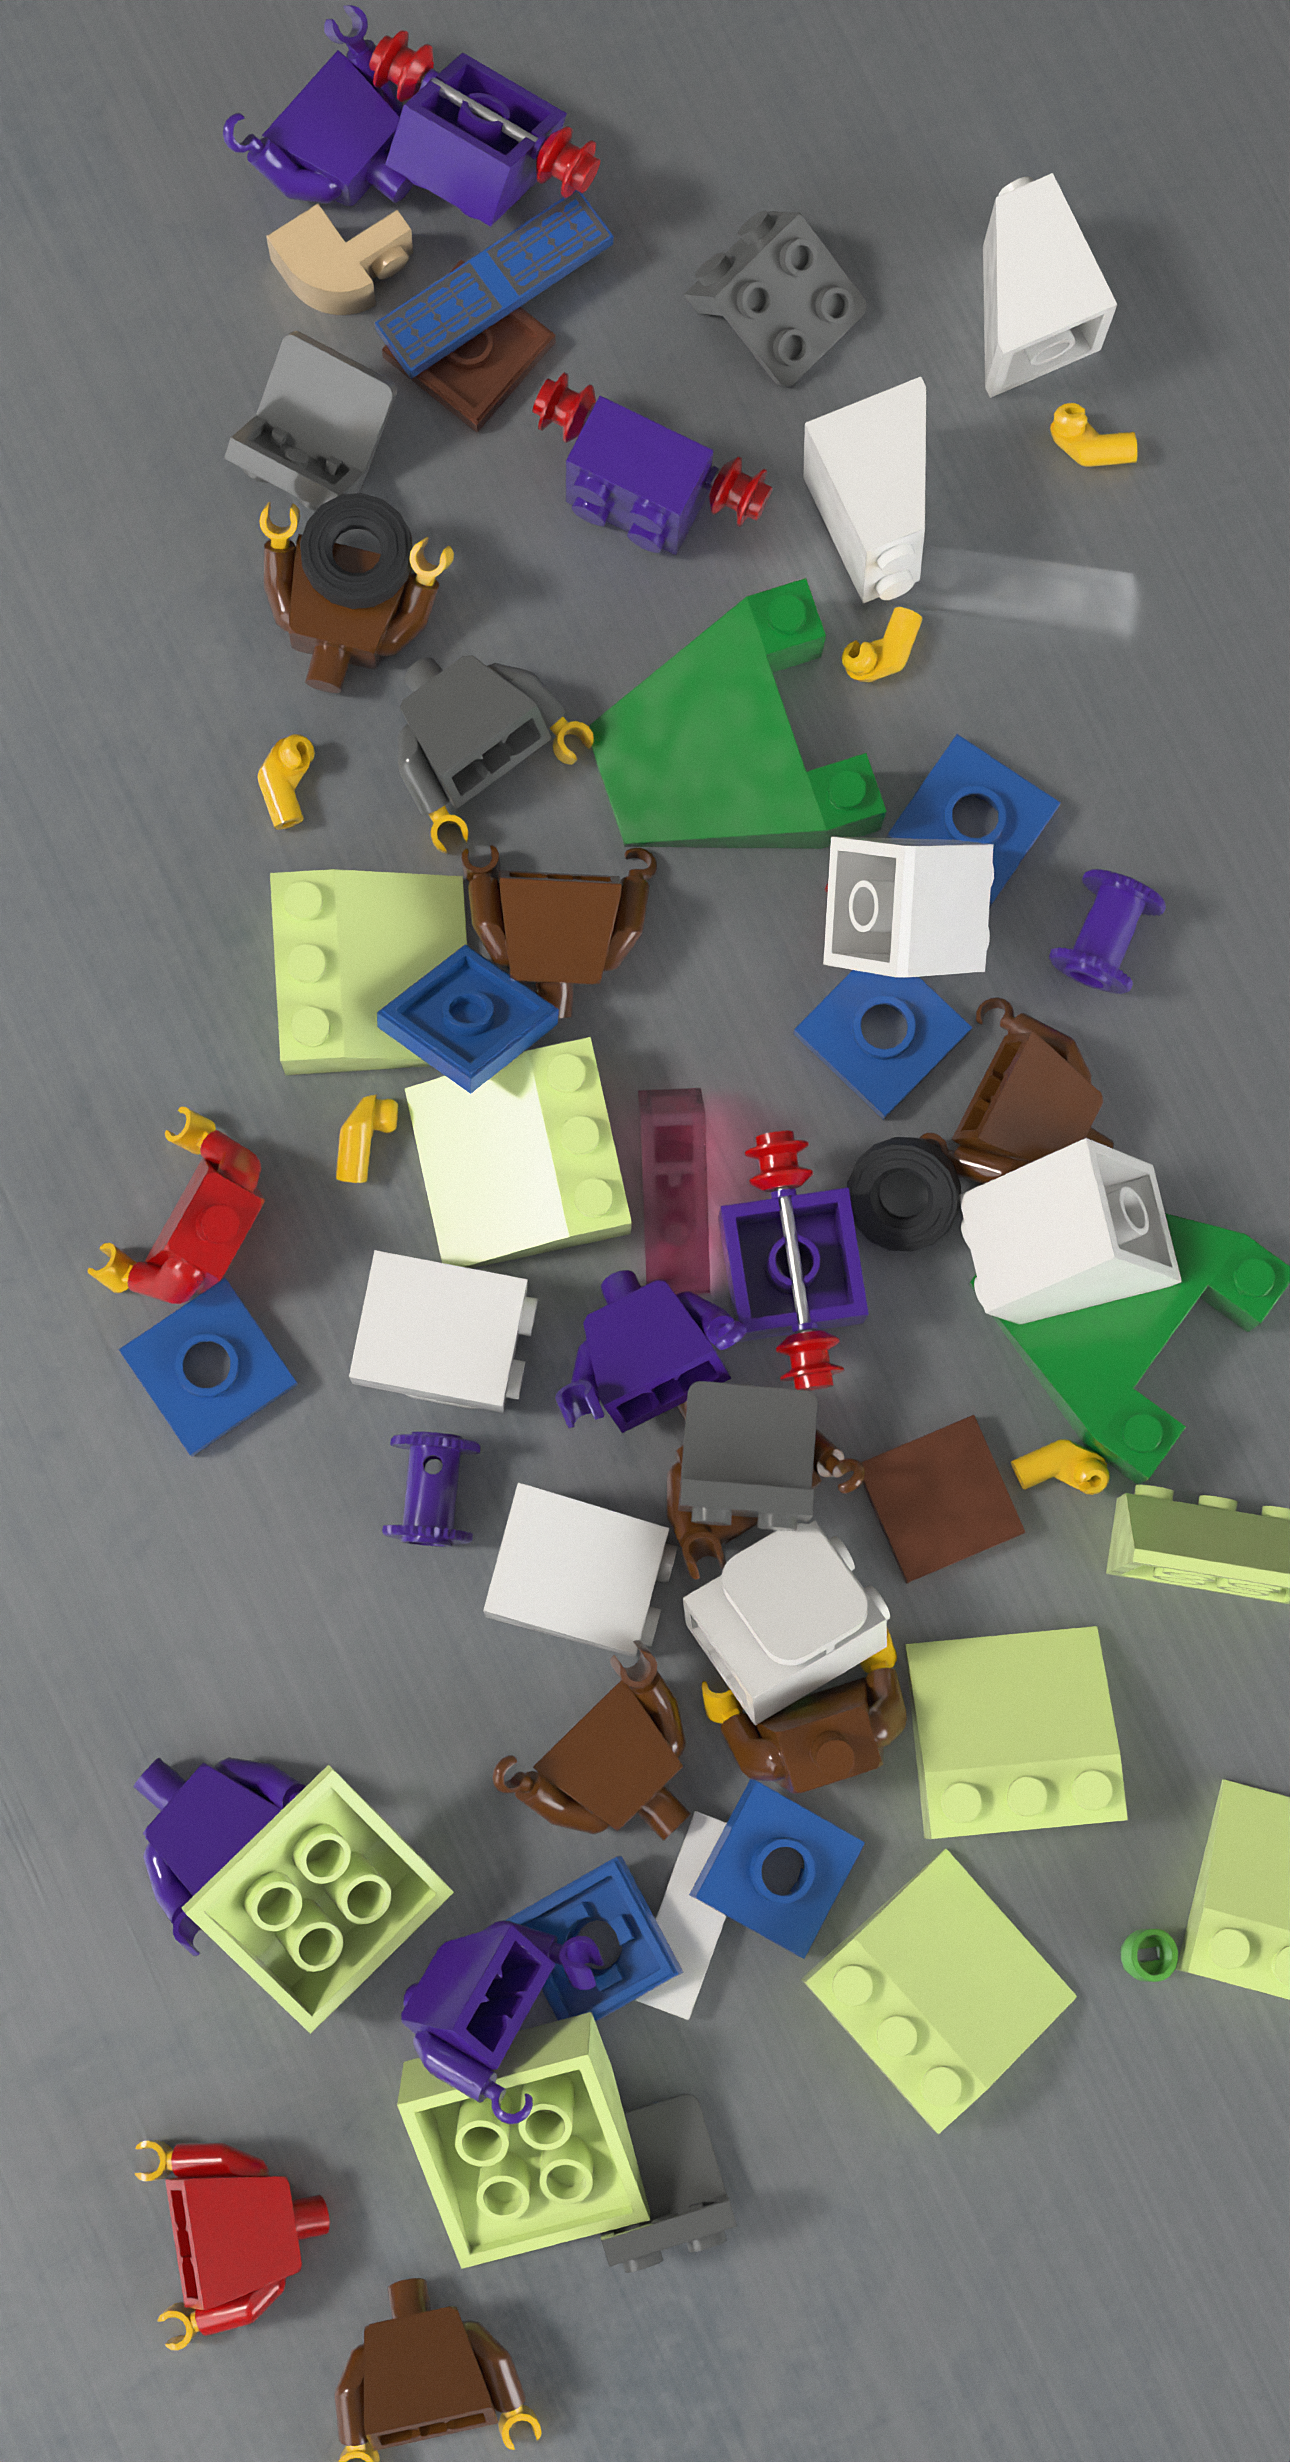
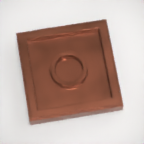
[382,260,556,433]
[861,1415,1026,1584]

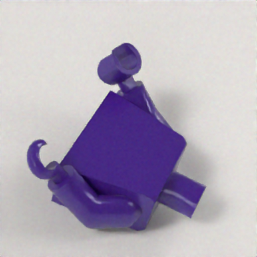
[223,5,414,207]
[555,1270,746,1433]
[133,1757,306,1956]
[401,1920,604,2124]

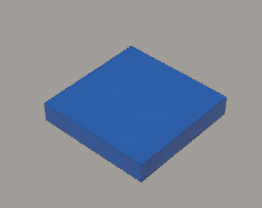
[377,944,559,1094]

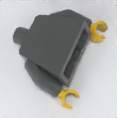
[398,655,593,854]

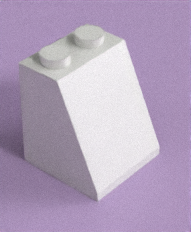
[983,173,1117,398]
[803,377,926,603]
[823,837,994,977]
[959,1138,1182,1324]
[483,1483,678,1657]

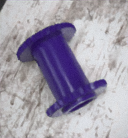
[1049,869,1166,994]
[382,1432,481,1547]

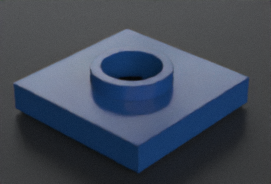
[886,734,1061,909]
[793,970,972,1120]
[118,1278,298,1457]
[689,1779,865,1959]
[506,1856,684,2022]

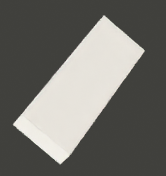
[636,1811,727,2020]

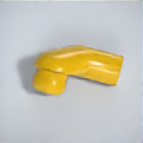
[1050,403,1137,467]
[841,607,923,682]
[257,734,315,830]
[336,1094,399,1183]
[1011,1439,1110,1495]

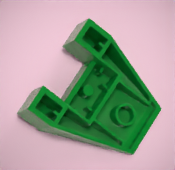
[589,578,887,849]
[969,1213,1290,1485]

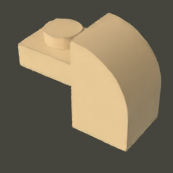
[266,204,413,315]

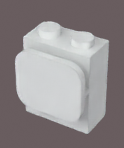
[349,1250,538,1413]
[683,1521,890,1725]

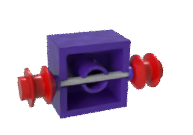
[369,30,600,227]
[532,372,773,555]
[718,1130,869,1391]

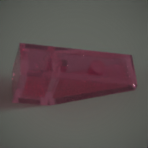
[638,1088,710,1294]

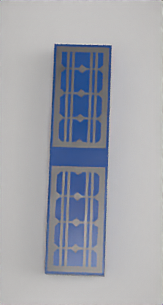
[375,190,614,379]

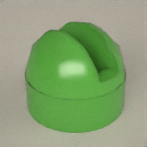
[1120,1929,1178,1982]

